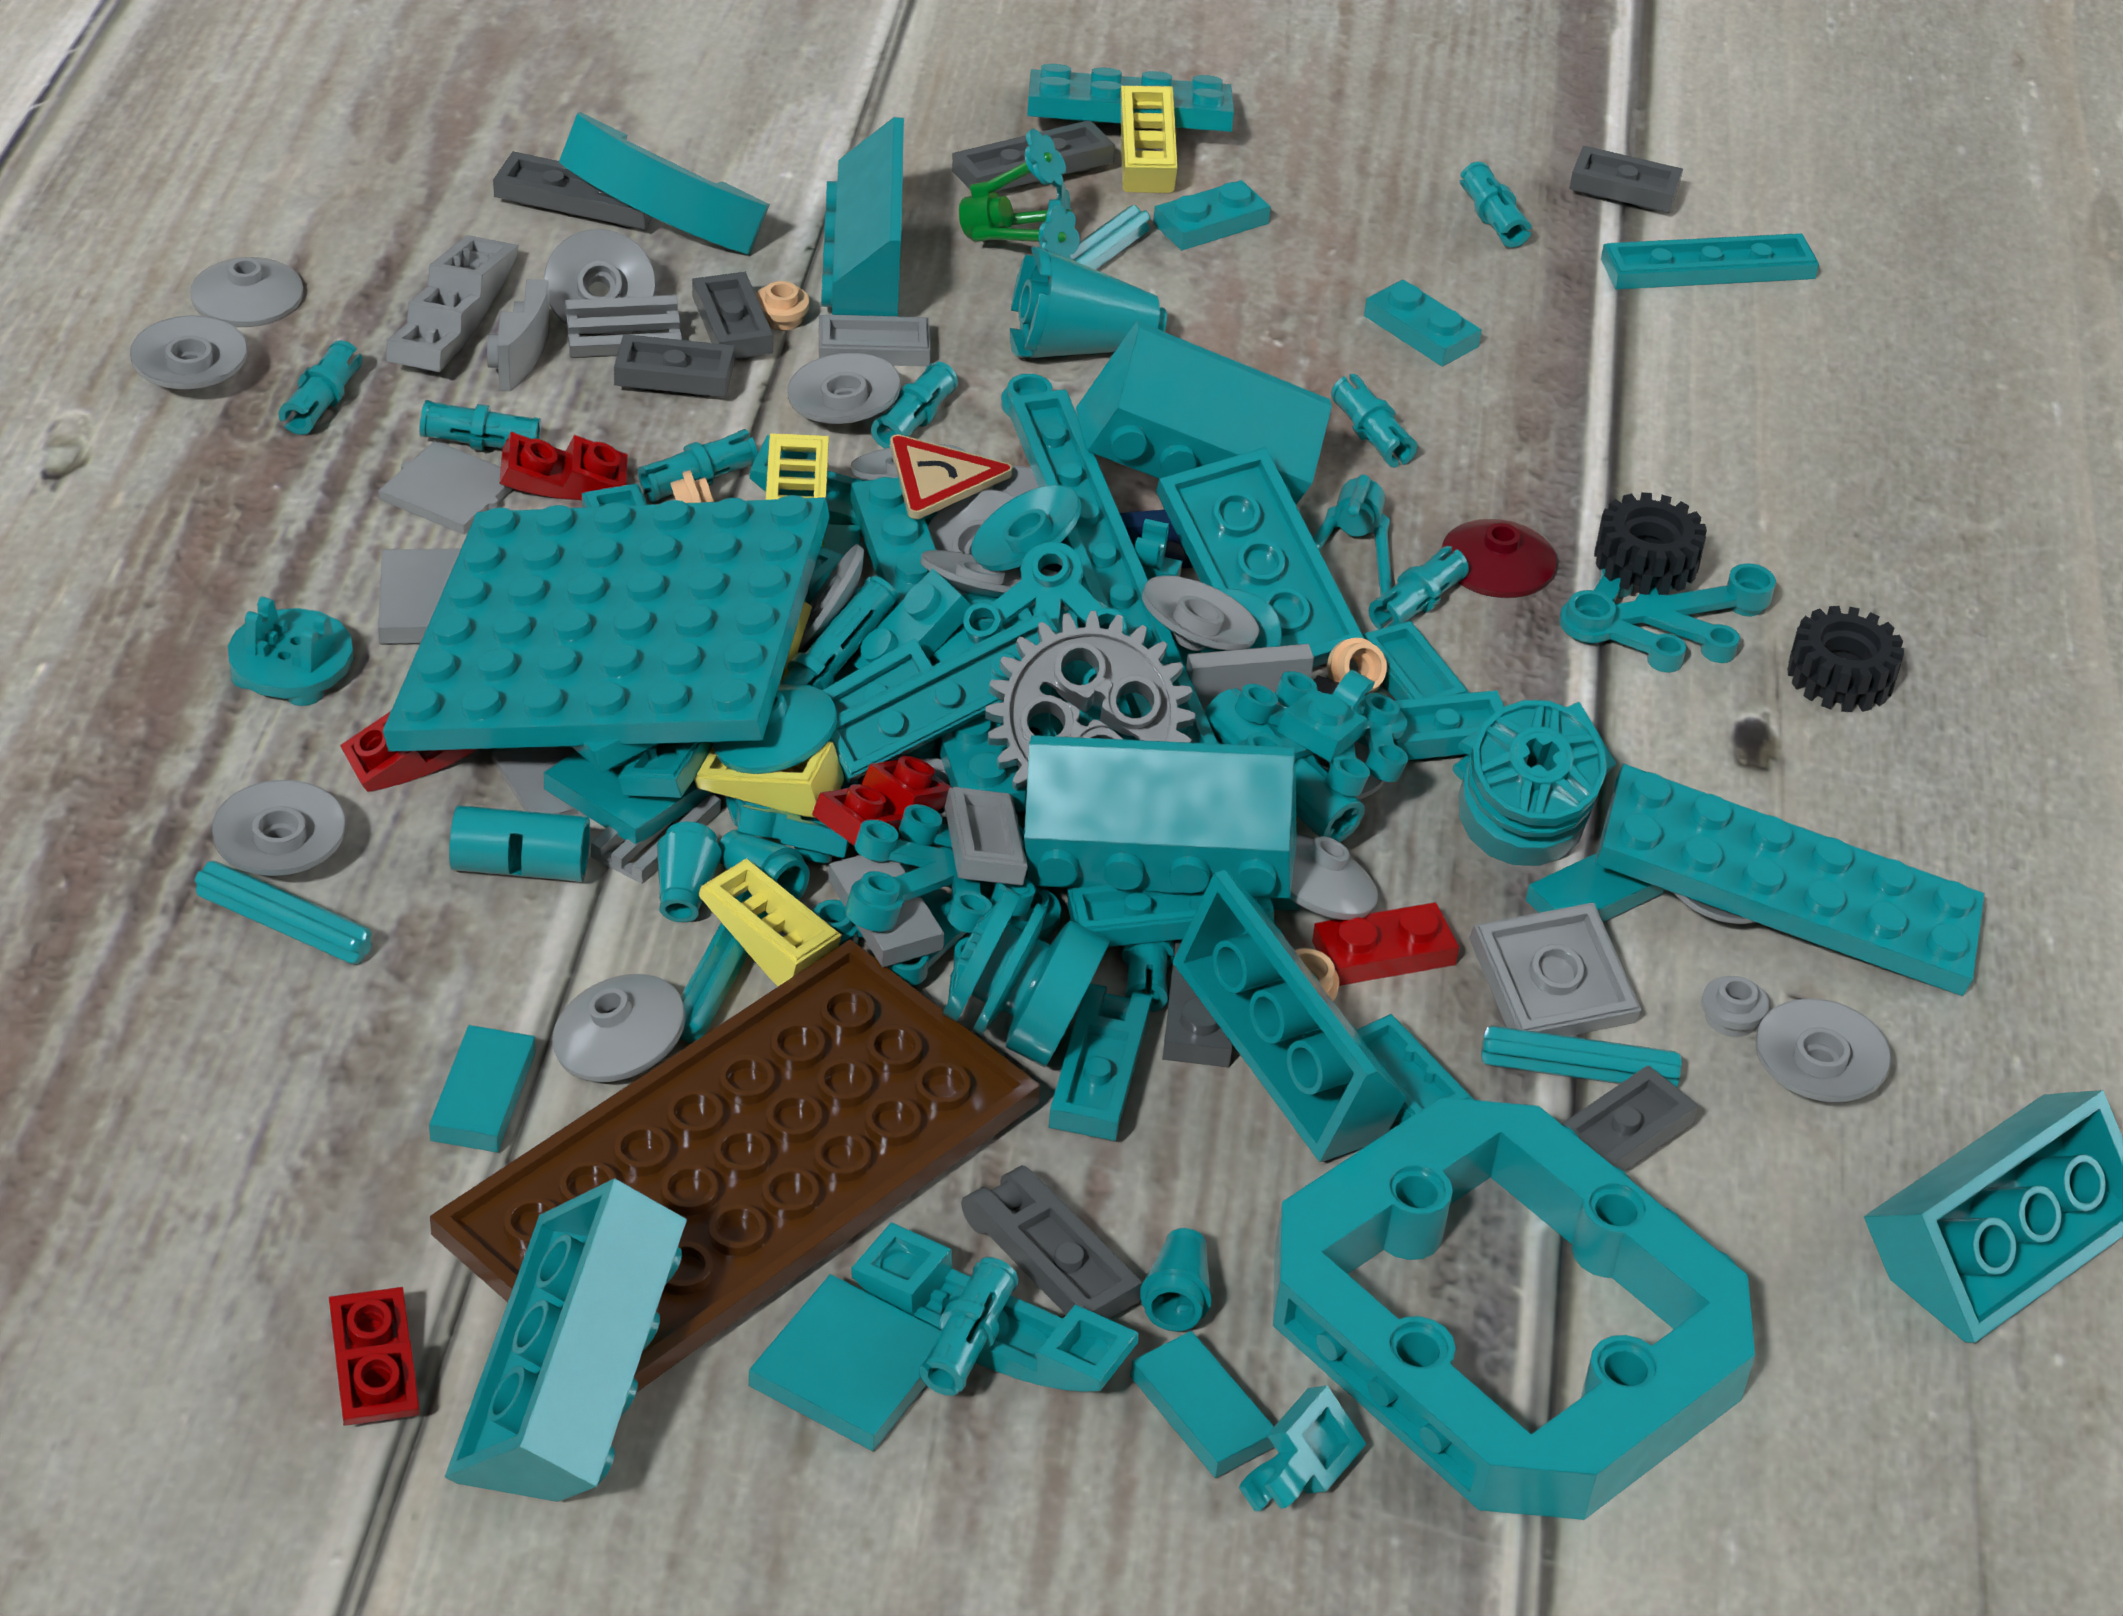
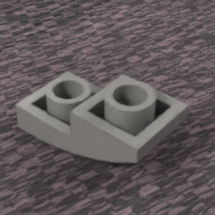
[487,279,550,391]

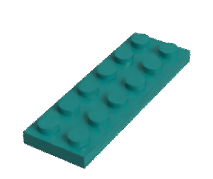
[1595,763,1985,996]

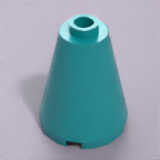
[1010,247,1167,358]

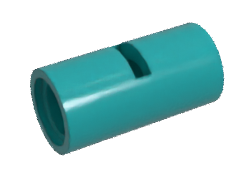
[449,805,590,882]

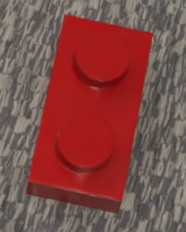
[1312,902,1459,986]

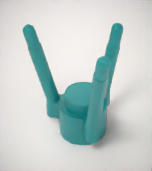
[1313,474,1392,595]

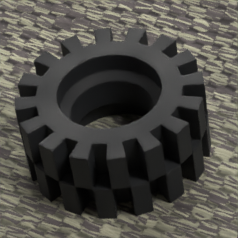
[1594,492,1707,595]
[1787,606,1905,712]

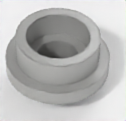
[1701,976,1769,1037]

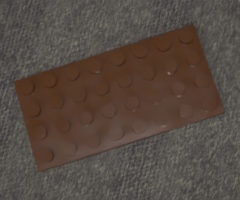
[430,939,1040,1393]

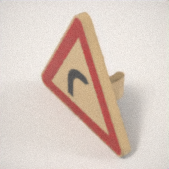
[890,434,1012,519]

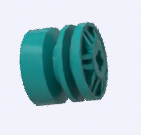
[1458,700,1607,866]
[942,888,1110,1068]

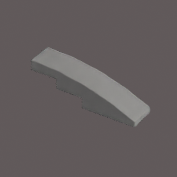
[386,235,519,372]

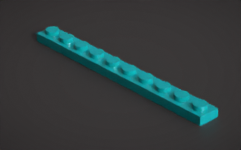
[1009,389,1218,744]

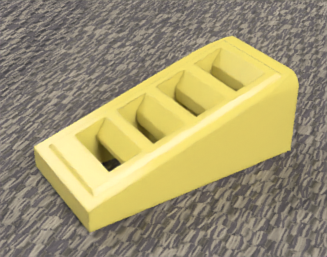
[1120,86,1177,193]
[766,433,829,548]
[694,742,844,818]
[699,858,842,986]

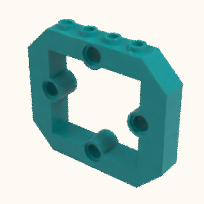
[1272,1097,1755,1520]

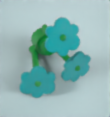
[959,129,1080,259]

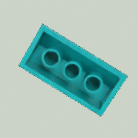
[821,117,904,316]
[1076,321,1332,505]
[1024,735,1297,899]
[1172,870,1406,1162]
[1863,1090,2123,1343]
[445,1178,687,1502]

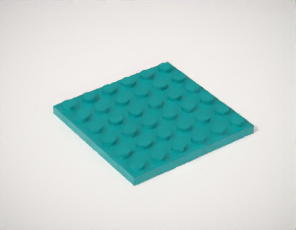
[383,495,830,751]

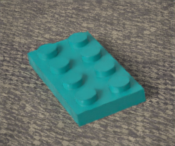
[1027,63,1234,132]
[1156,447,1364,667]

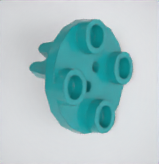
[227,596,354,706]

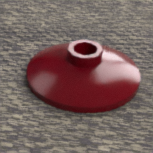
[1442,519,1557,598]

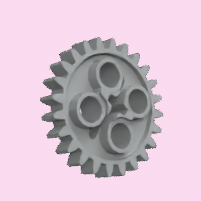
[985,611,1195,790]

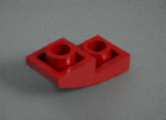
[499,431,628,500]
[340,711,477,792]
[812,756,952,846]
[329,1287,420,1426]

